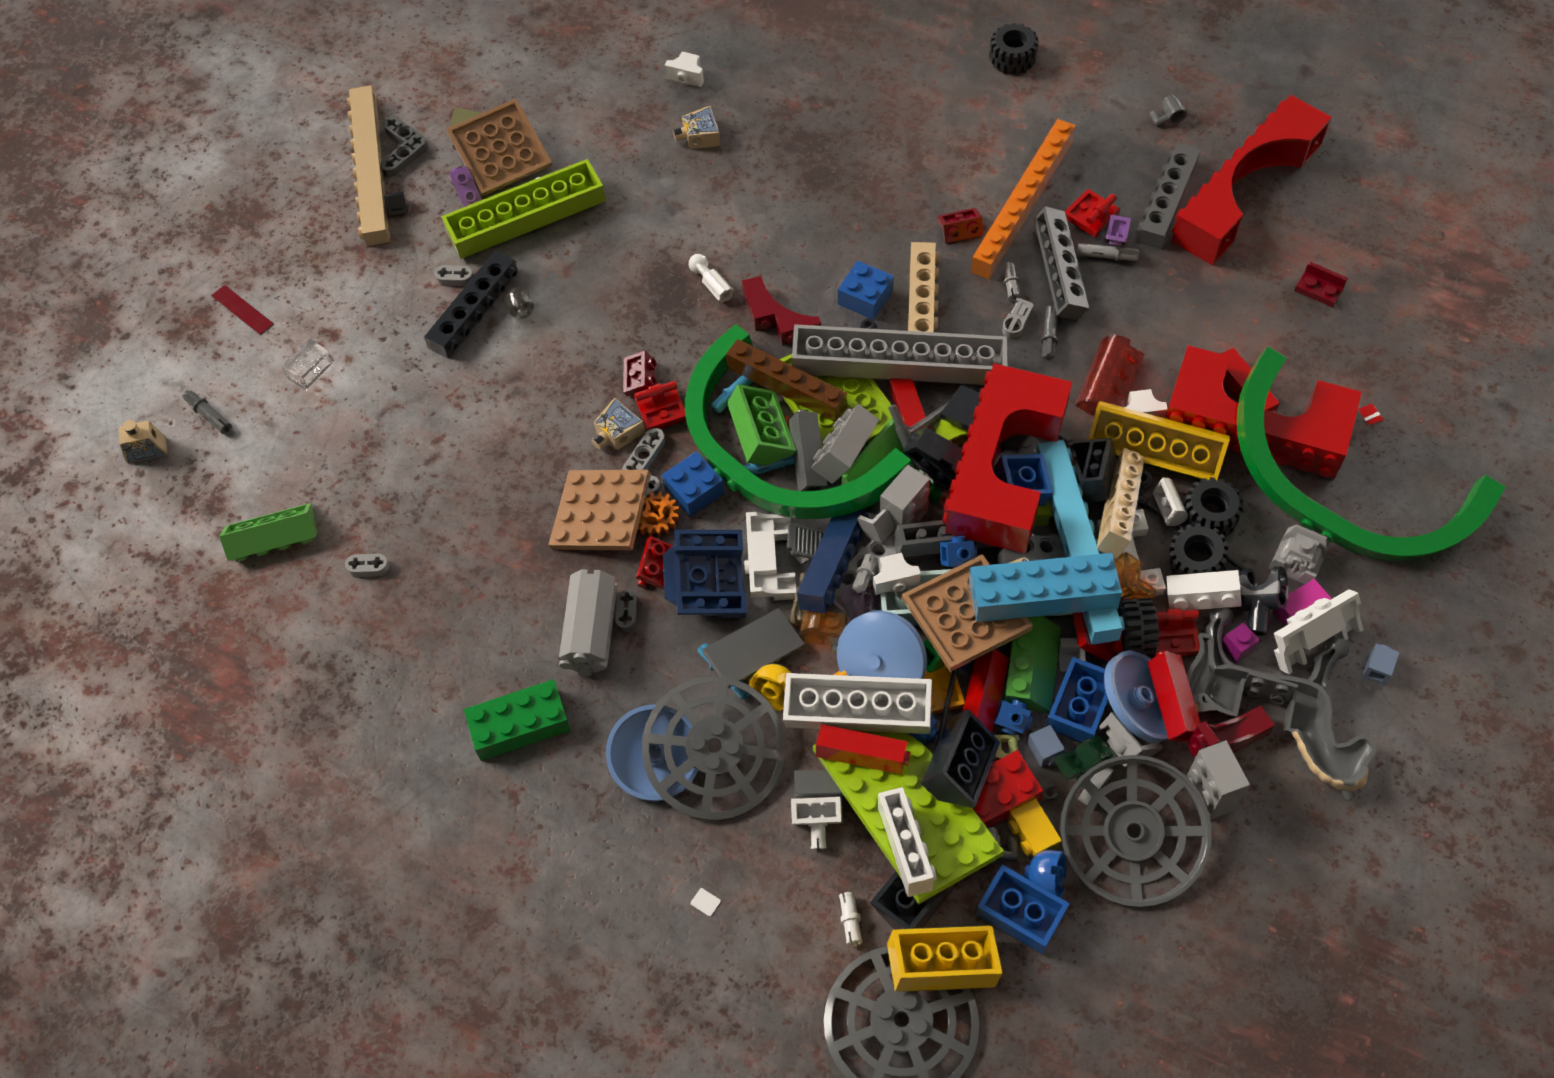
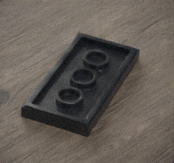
[940,385,1029,453]

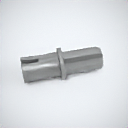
[1003,262,1021,302]
[852,554,878,594]

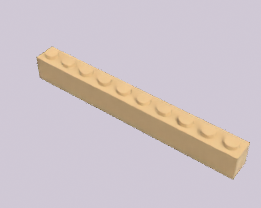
[347,85,390,246]

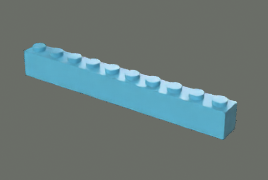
[1036,440,1125,644]

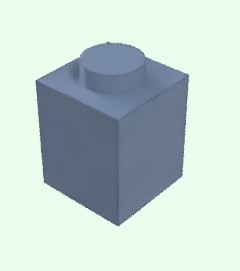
[1362,643,1399,685]
[1027,725,1065,768]

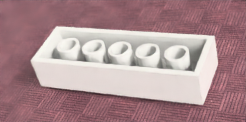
[783,673,932,734]

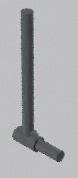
[888,388,973,449]

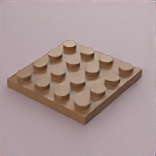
[446,98,552,197]
[548,470,651,550]
[902,554,1033,672]

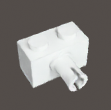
[791,797,843,849]

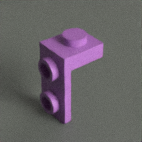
[449,166,482,207]
[1106,215,1131,246]

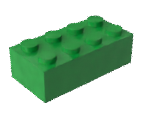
[464,679,571,761]

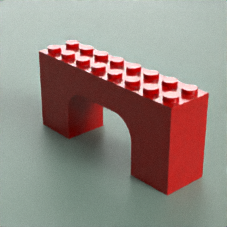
[1165,345,1362,479]
[942,363,1072,554]

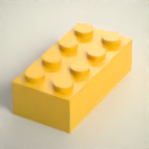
[887,926,1002,992]

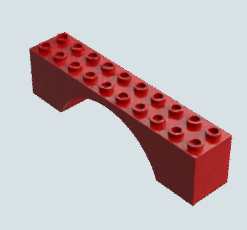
[1171,95,1332,266]

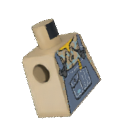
[673,106,721,149]
[591,398,645,450]
[119,420,167,463]

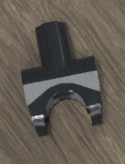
[1236,566,1288,636]

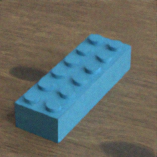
[969,553,1122,622]

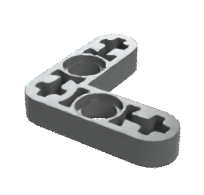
[381,116,428,177]

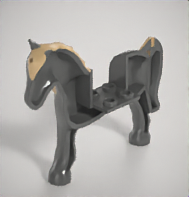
[1187,608,1377,801]

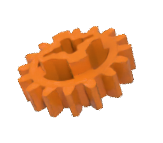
[638,491,680,537]

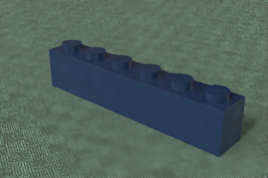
[797,508,869,614]

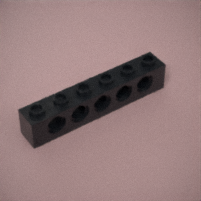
[424,251,518,358]

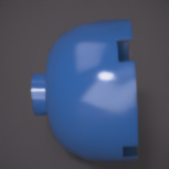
[1024,850,1067,899]

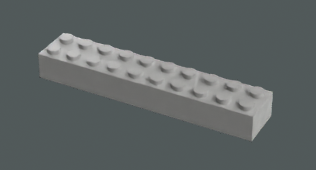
[792,325,1007,385]

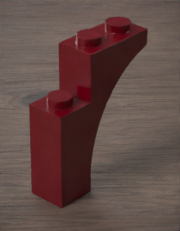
[741,276,821,345]
[1188,706,1275,758]

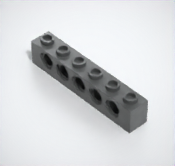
[1137,143,1201,249]
[1034,206,1089,320]

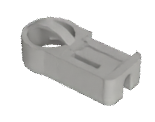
[1002,298,1033,339]

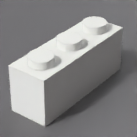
[1167,570,1241,611]

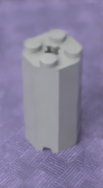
[559,569,617,677]

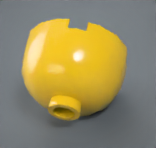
[749,664,791,711]

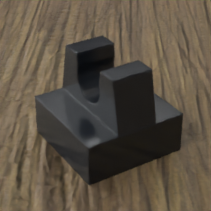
[384,191,409,216]

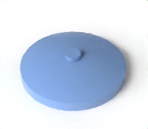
[837,611,927,679]
[1104,651,1168,743]
[606,705,698,801]

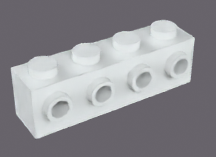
[878,787,937,897]

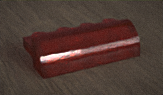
[1075,335,1145,416]

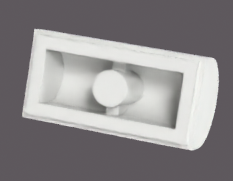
[1152,478,1188,526]

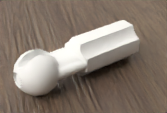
[688,254,734,303]

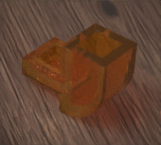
[1113,552,1156,599]
[799,610,848,644]

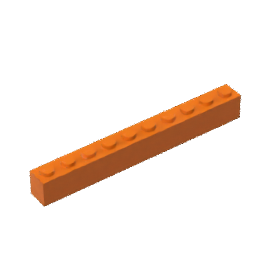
[971,119,1076,280]

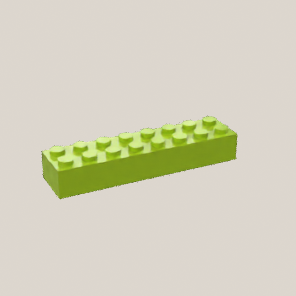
[441,159,606,259]

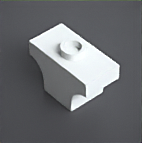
[665,52,704,87]
[1124,389,1168,418]
[873,553,921,595]

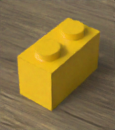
[1008,799,1062,859]

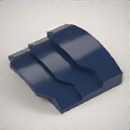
[663,530,747,618]

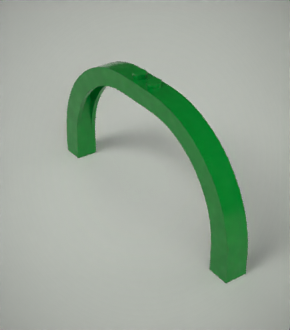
[685,324,913,519]
[1237,346,1506,561]

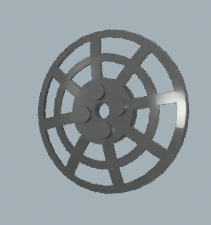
[642,676,785,820]
[1060,755,1212,907]
[824,946,979,1078]

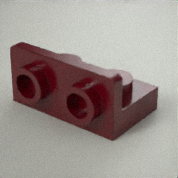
[937,208,984,243]
[1294,262,1348,308]
[623,350,657,396]

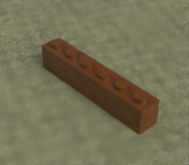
[726,339,847,422]

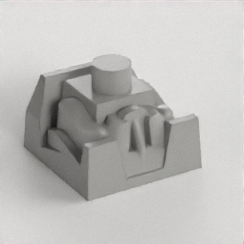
[1268,524,1330,584]
[1099,712,1163,767]

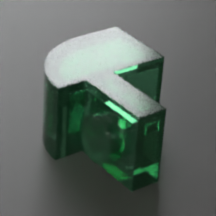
[1054,735,1114,781]

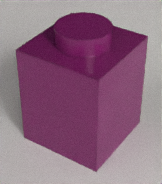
[1222,623,1259,664]

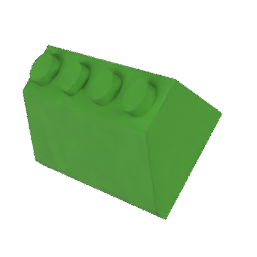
[727,384,797,466]
[842,418,904,509]
[219,503,317,562]
[1004,616,1061,714]

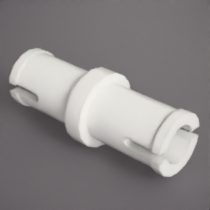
[839,892,863,946]

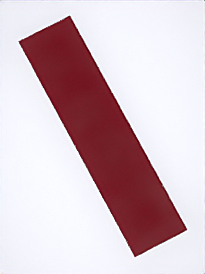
[211,284,274,335]

